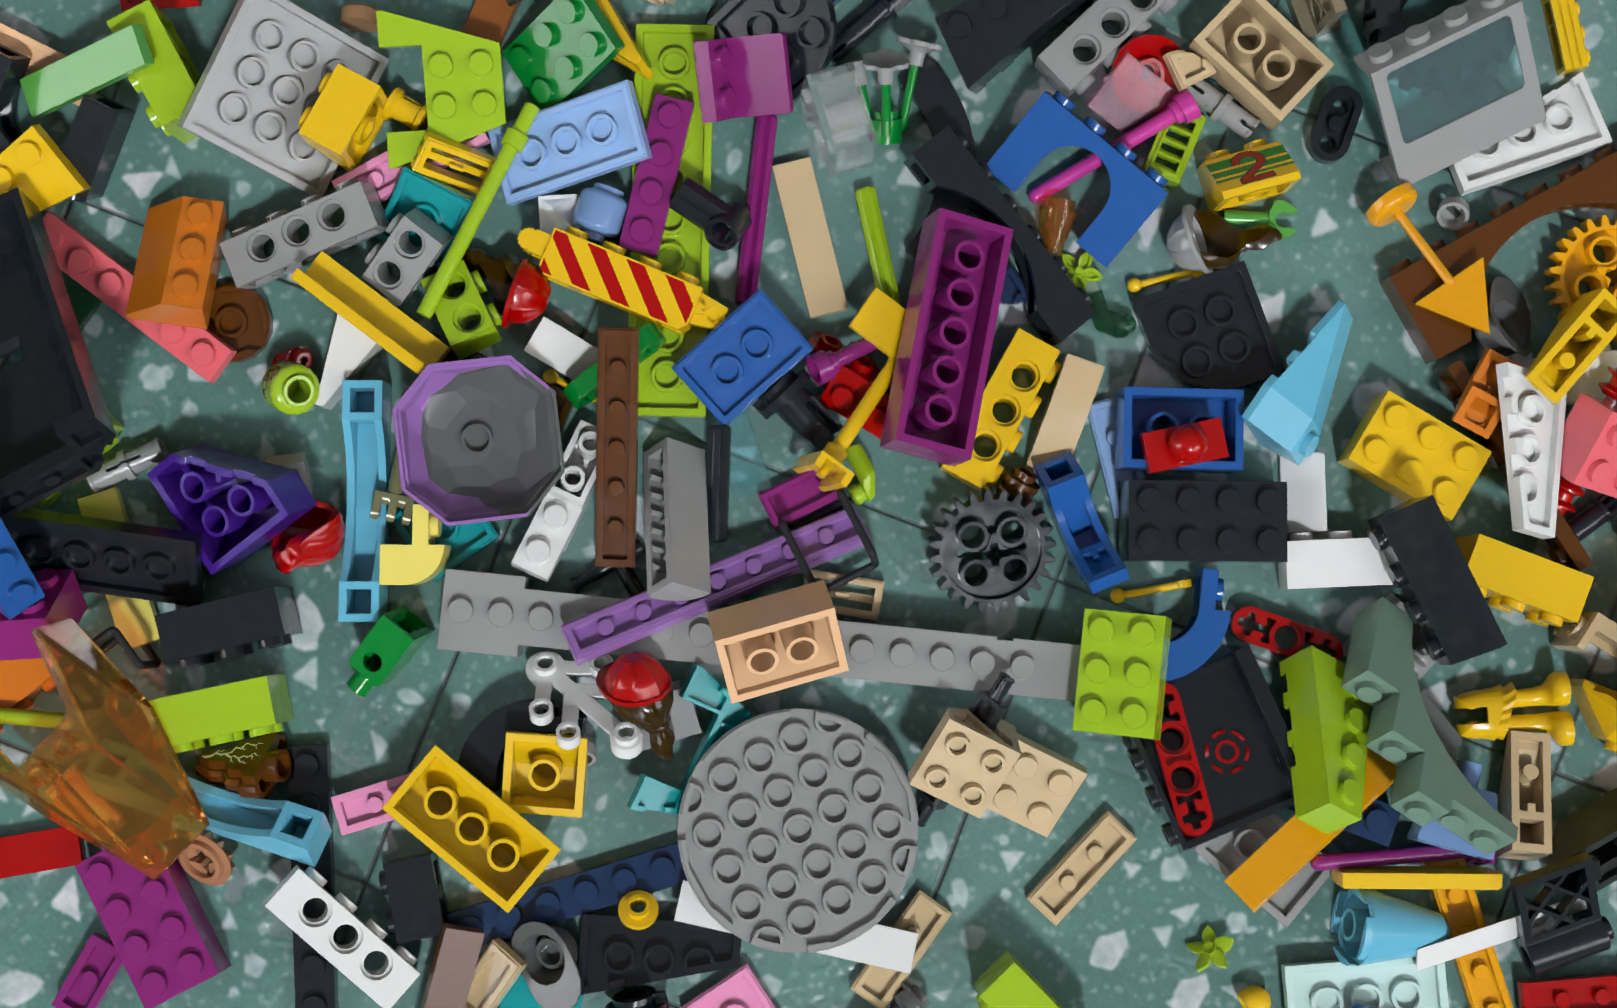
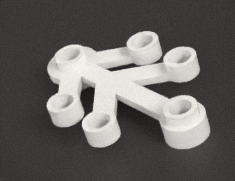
[525,651,643,759]

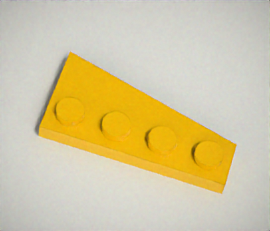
[0,124,91,211]

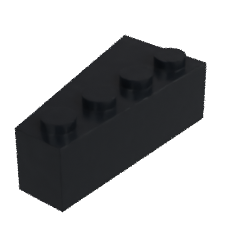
[935,0,1085,94]

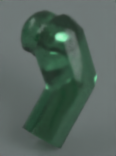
[1088,290,1136,339]

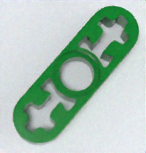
[563,322,666,409]

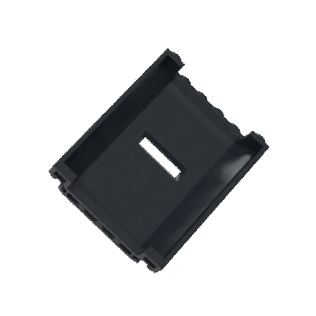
[0,187,116,521]

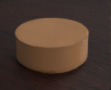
[340,3,378,33]

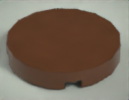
[207,284,273,363]

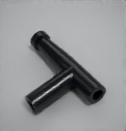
[570,539,646,597]

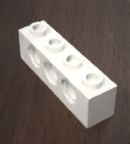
[263,865,420,1008]

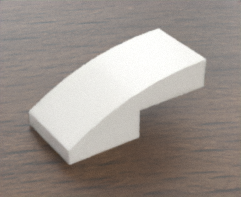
[524,317,598,380]

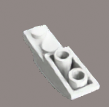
[511,420,597,583]

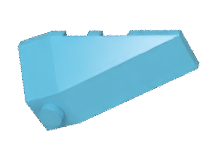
[1241,300,1353,466]

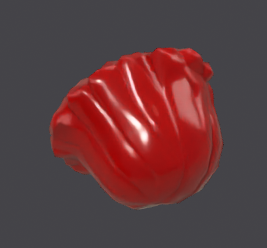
[271,498,345,574]

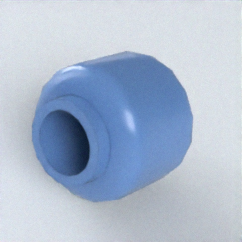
[572,182,628,244]

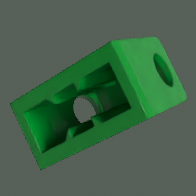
[347,605,435,697]

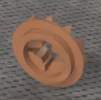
[175,828,236,886]

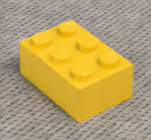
[1337,390,1492,521]
[1455,534,1594,627]

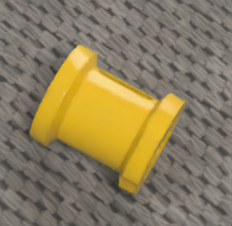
[382,87,428,131]

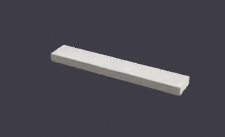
[674,880,918,974]

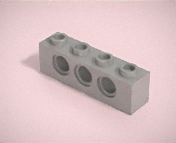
[1034,0,1180,97]
[219,178,389,290]

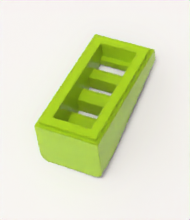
[1142,115,1207,189]

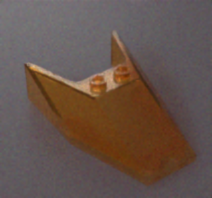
[0,618,210,880]

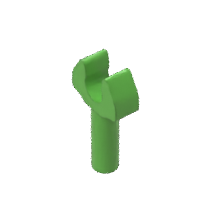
[1222,200,1297,242]

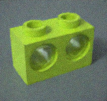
[420,260,503,360]

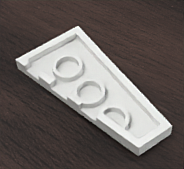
[1448,72,1613,196]
[1496,362,1567,539]

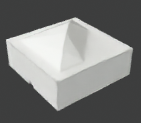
[538,194,581,235]

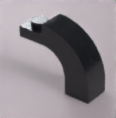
[458,698,587,792]

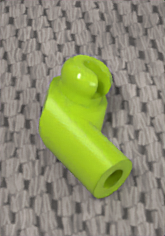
[846,444,876,505]

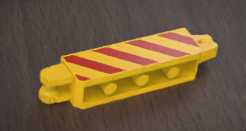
[517,226,729,334]

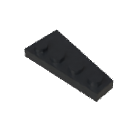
[578,914,742,995]

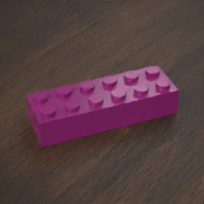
[879,208,1014,467]

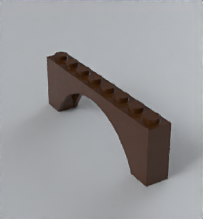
[1380,145,1617,364]

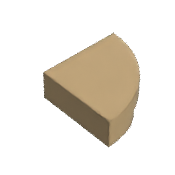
[1162,50,1217,92]

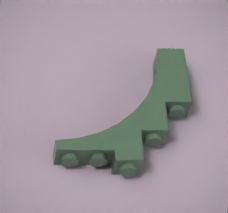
[1341,597,1518,855]

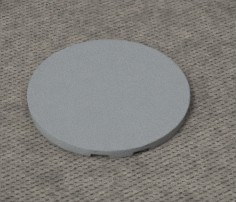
[677,708,919,953]

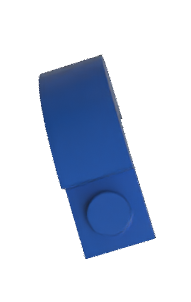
[1034,450,1130,594]
[1166,568,1231,681]

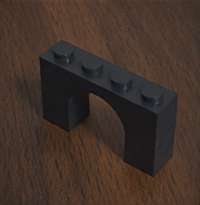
[0,44,136,202]

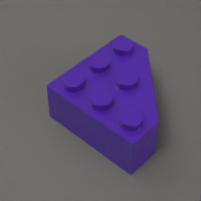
[147,444,317,575]

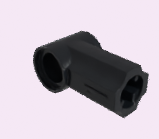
[669,177,752,251]

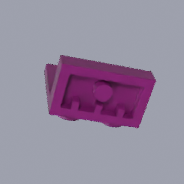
[693,32,794,123]

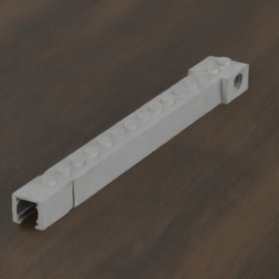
[437,569,1081,701]

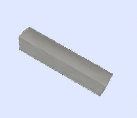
[643,437,711,601]

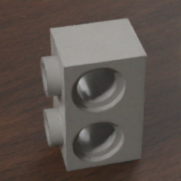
[361,208,454,306]

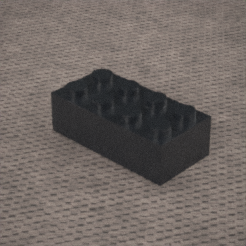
[1119,480,1288,563]

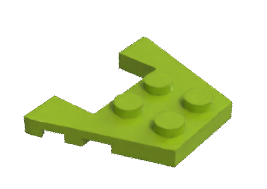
[376,10,507,169]

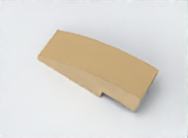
[1025,354,1105,474]

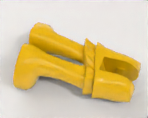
[1453,670,1575,746]

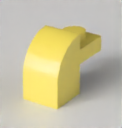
[379,504,451,585]

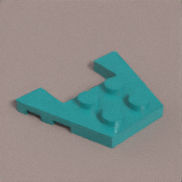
[627,663,755,814]

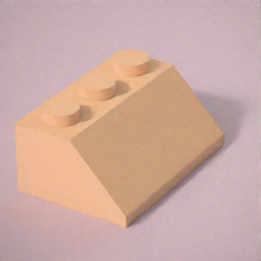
[706,580,849,704]

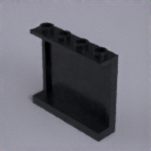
[1127,645,1296,853]

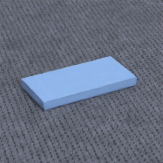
[488,79,653,206]

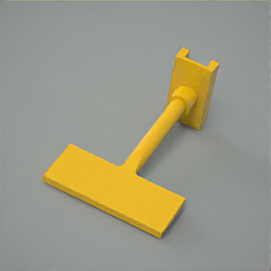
[792,287,906,492]

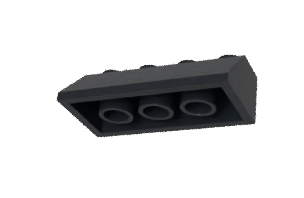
[1367,495,1507,665]

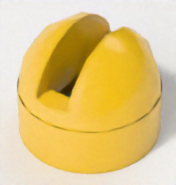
[1236,985,1271,1008]

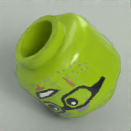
[261,361,320,415]

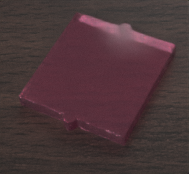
[1086,52,1178,146]

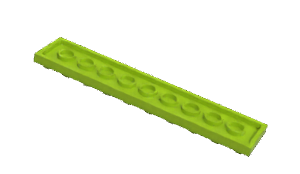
[628,23,715,418]

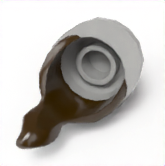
[1167,204,1282,274]

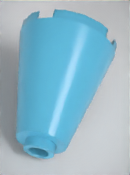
[1330,889,1450,966]

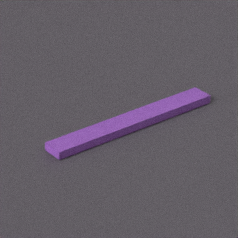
[561,505,871,666]

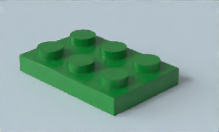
[502,0,625,110]

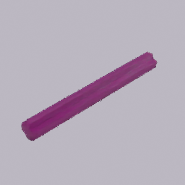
[735,115,778,306]

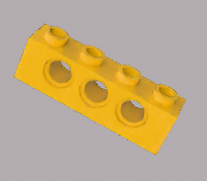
[940,328,1062,492]

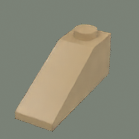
[1497,730,1552,861]

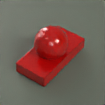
[1139,417,1229,474]

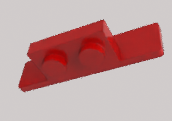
[809,331,892,439]

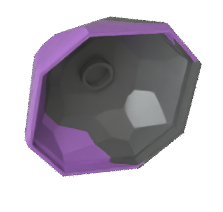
[392,355,565,526]

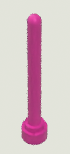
[1028,89,1202,204]

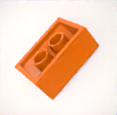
[125,196,228,329]

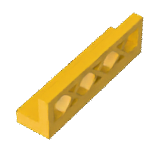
[290,251,451,375]

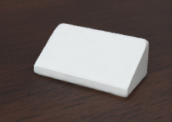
[1279,452,1327,533]

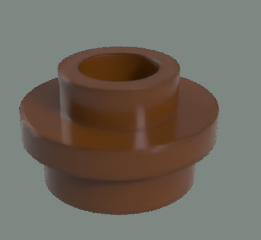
[1001,465,1040,500]

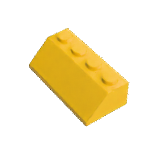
[382,745,561,913]

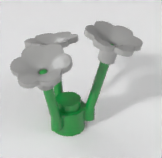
[833,36,943,145]

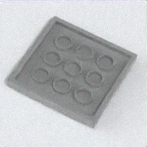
[177,0,389,196]

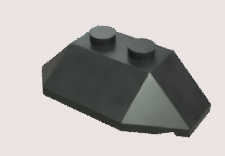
[1546,788,1617,896]

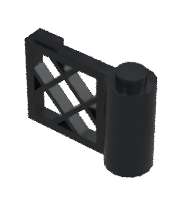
[1510,851,1614,977]

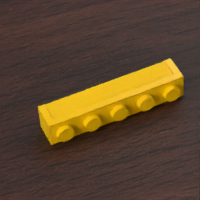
[1541,0,1591,76]

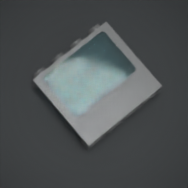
[1354,0,1547,186]

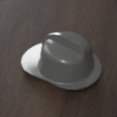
[1473,277,1531,357]
[511,921,581,1008]

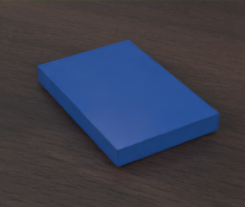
[671,287,814,425]

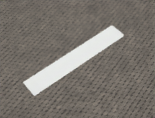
[1416,899,1587,971]

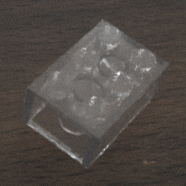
[800,62,877,178]

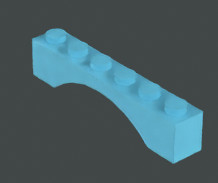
[338,380,391,622]
[83,739,332,867]

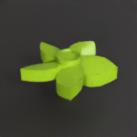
[1062,252,1103,290]
[1185,925,1235,973]

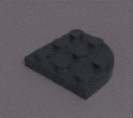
[707,0,837,115]
[1131,261,1285,389]

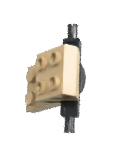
[908,672,1088,837]

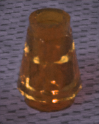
[1039,196,1078,256]

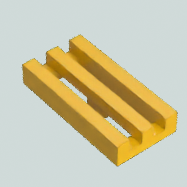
[410,131,497,194]

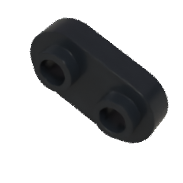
[1307,86,1363,164]

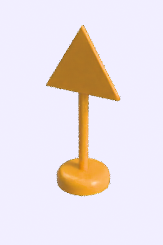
[1365,182,1490,335]

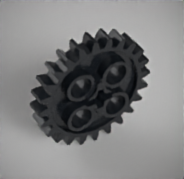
[926,485,1056,613]

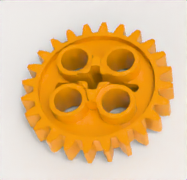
[1544,215,1617,344]

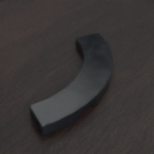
[899,55,976,259]

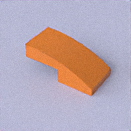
[1451,348,1526,439]

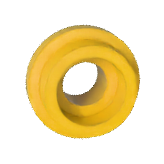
[618,890,659,930]

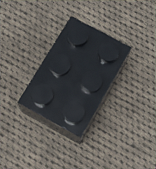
[154,586,303,669]

